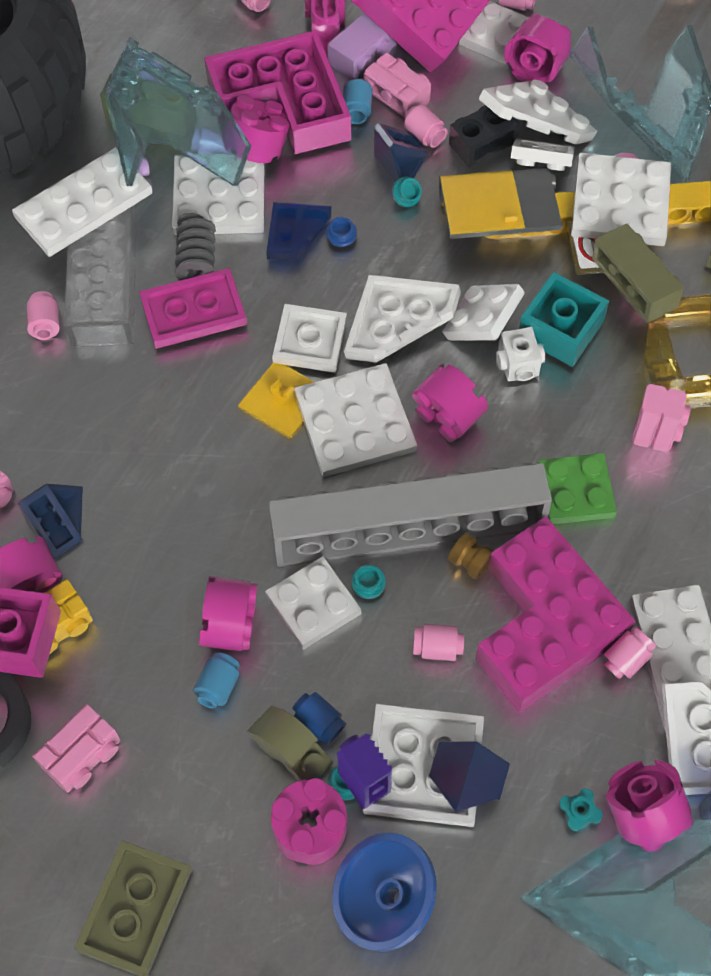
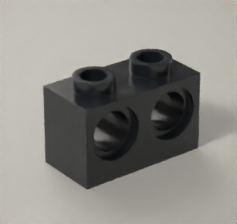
[449,105,520,168]

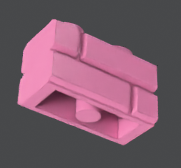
[364,53,431,118]
[632,384,691,452]
[32,704,120,793]

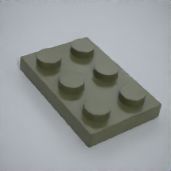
[74,840,192,976]

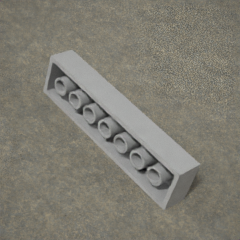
[268,463,552,568]

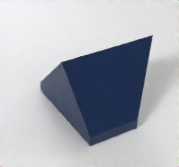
[374,123,429,182]
[17,483,83,559]
[428,741,510,812]

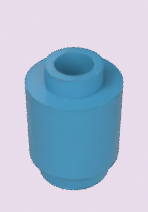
[343,79,373,124]
[193,653,240,709]

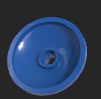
[332,833,437,952]

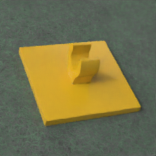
[238,363,314,439]

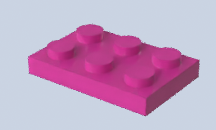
[139,268,247,349]

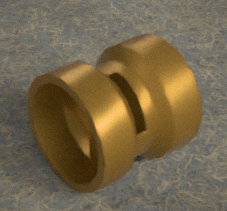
[448,532,494,580]

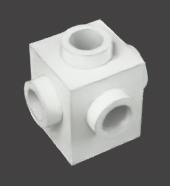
[496,327,545,382]

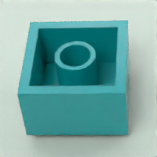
[519,272,609,367]

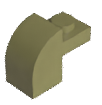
[247,705,333,781]

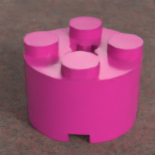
[504,14,571,83]
[223,95,290,163]
[412,363,488,442]
[0,536,63,593]
[199,576,258,652]
[606,760,693,852]
[271,778,347,865]

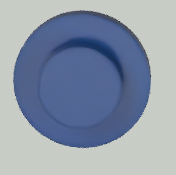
[326,217,357,247]

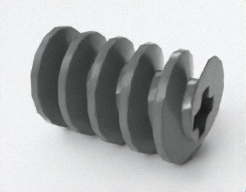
[175,213,216,281]

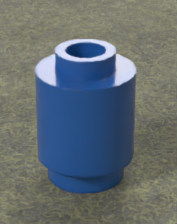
[292,692,347,745]

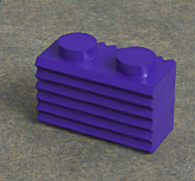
[337,734,392,809]

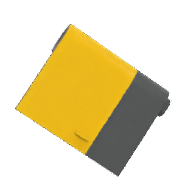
[439,167,563,239]

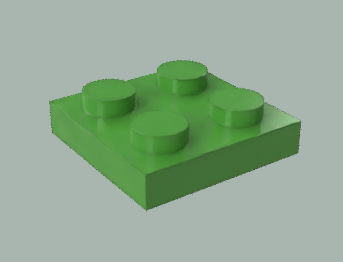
[538,453,617,524]

